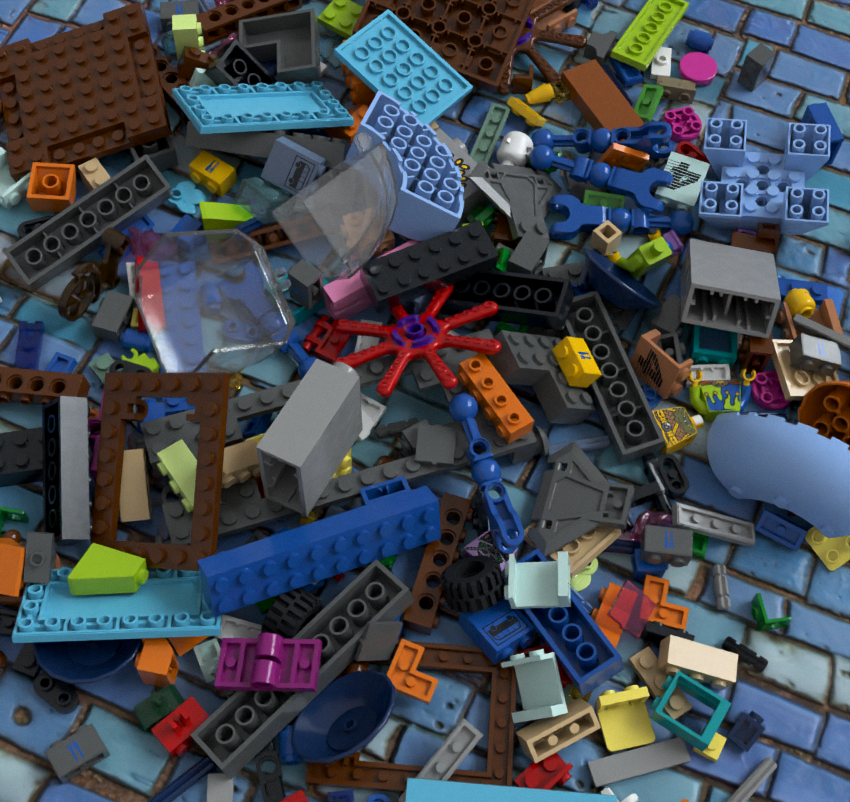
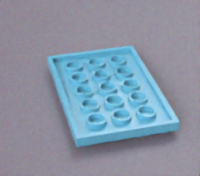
[333,9,473,126]

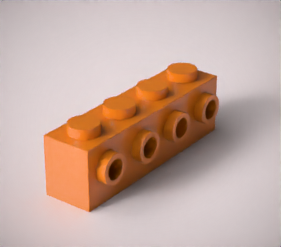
[457,353,534,444]

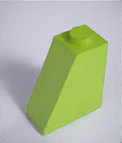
[199,201,257,241]
[67,543,149,595]

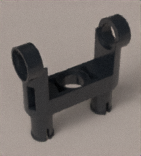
[600,453,672,533]

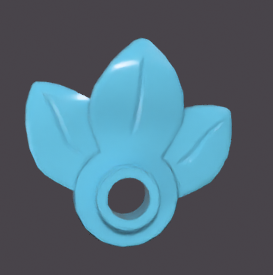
[167,181,207,215]

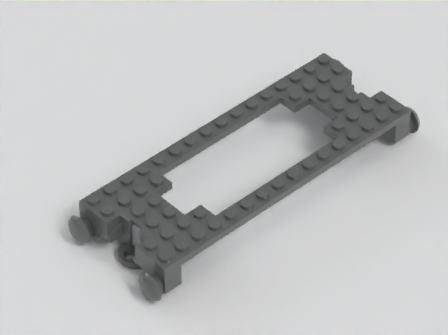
[127,328,549,545]

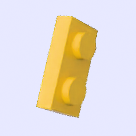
[507,97,547,127]

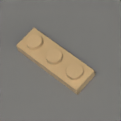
[628,646,693,720]

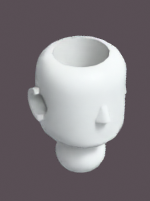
[497,131,533,167]

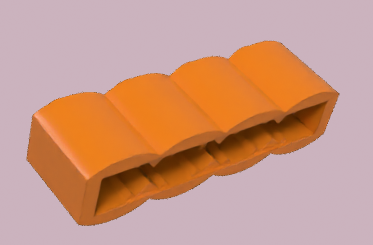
[591,582,637,649]

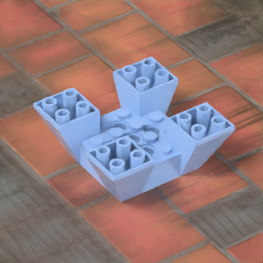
[698,117,831,235]

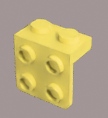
[805,526,850,571]
[594,685,655,752]

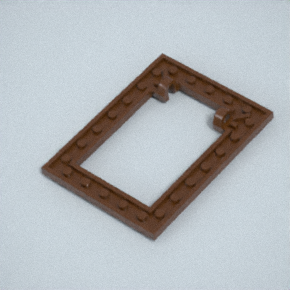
[90,372,230,571]
[305,640,518,793]

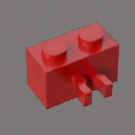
[151,696,209,758]

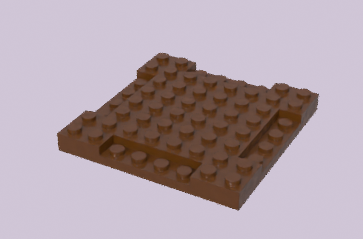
[352,0,536,94]
[0,1,172,183]

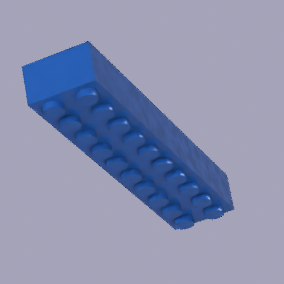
[197,485,441,617]

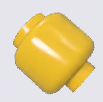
[783,288,816,318]

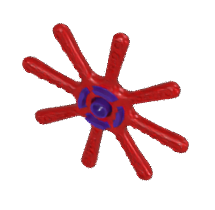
[332,285,502,397]

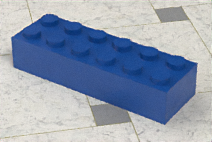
[502,548,624,697]

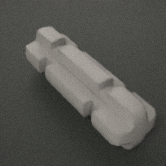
[712,564,731,610]

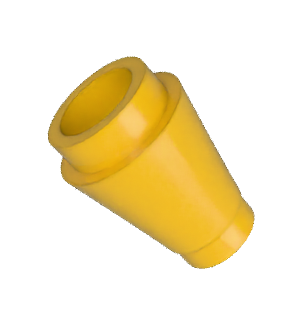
[524,83,555,106]

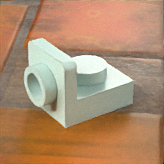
[193,638,221,683]

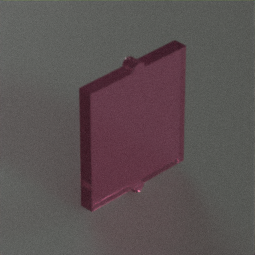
[607,580,656,639]

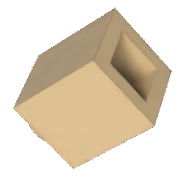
[590,220,623,257]

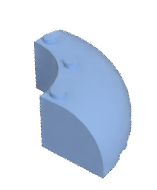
[345,90,464,241]
[707,412,850,538]

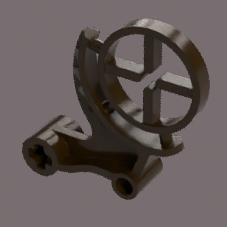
[58,227,130,321]

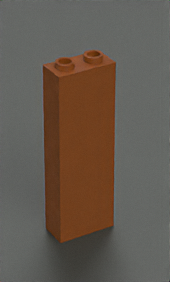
[560,59,645,142]

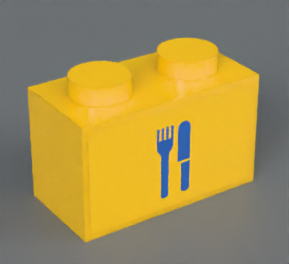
[188,150,237,197]
[552,336,602,388]

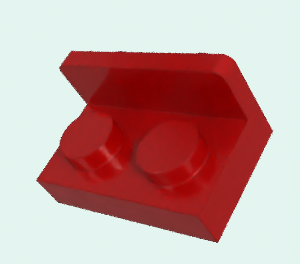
[513,753,573,790]

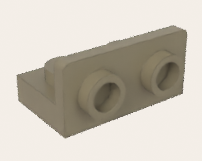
[656,75,696,104]

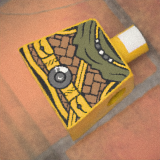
[652,407,704,455]

